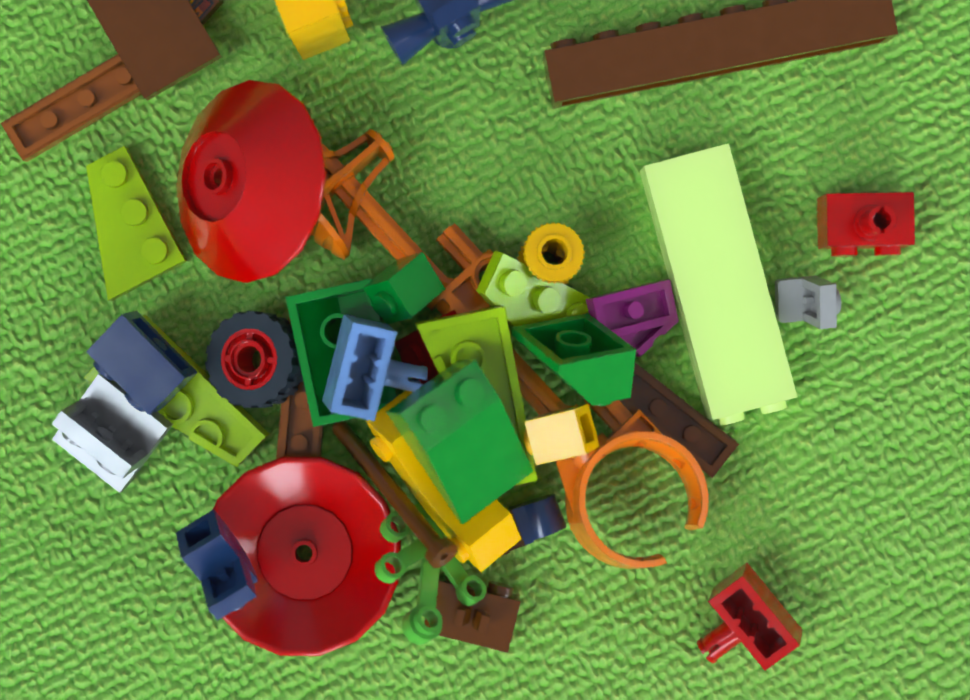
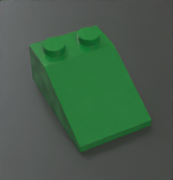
[386,360,534,524]

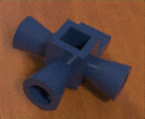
[381,0,515,66]

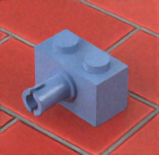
[322,314,428,421]

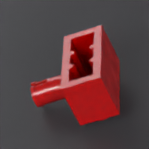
[817,192,915,257]
[697,563,803,671]

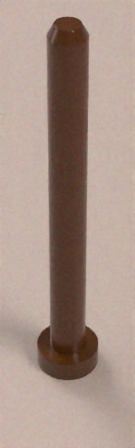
[332,421,458,568]

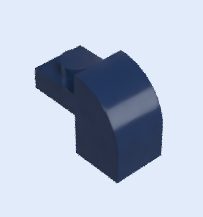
[176,509,258,621]

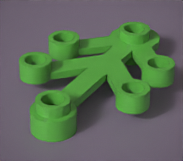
[375,500,486,645]

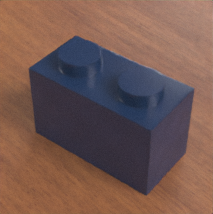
[86,310,198,415]

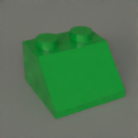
[511,313,636,406]

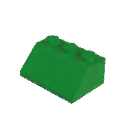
[285,278,403,427]

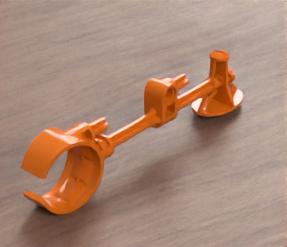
[310,129,709,569]

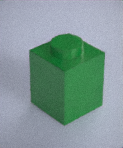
[363,252,445,324]

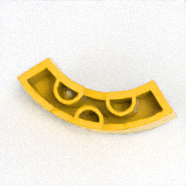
[366,390,521,572]

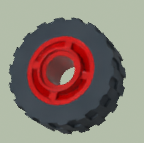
[205,311,303,408]

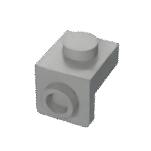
[775,275,841,329]

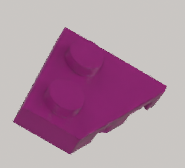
[586,279,679,357]

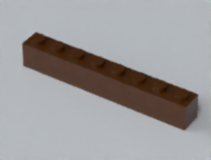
[543,0,898,109]

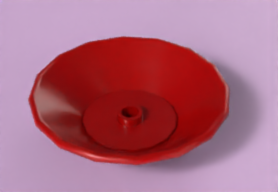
[176,80,326,283]
[213,457,401,656]

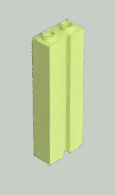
[640,143,797,425]

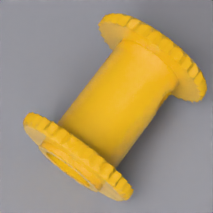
[517,222,585,284]

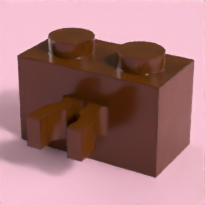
[424,575,521,653]

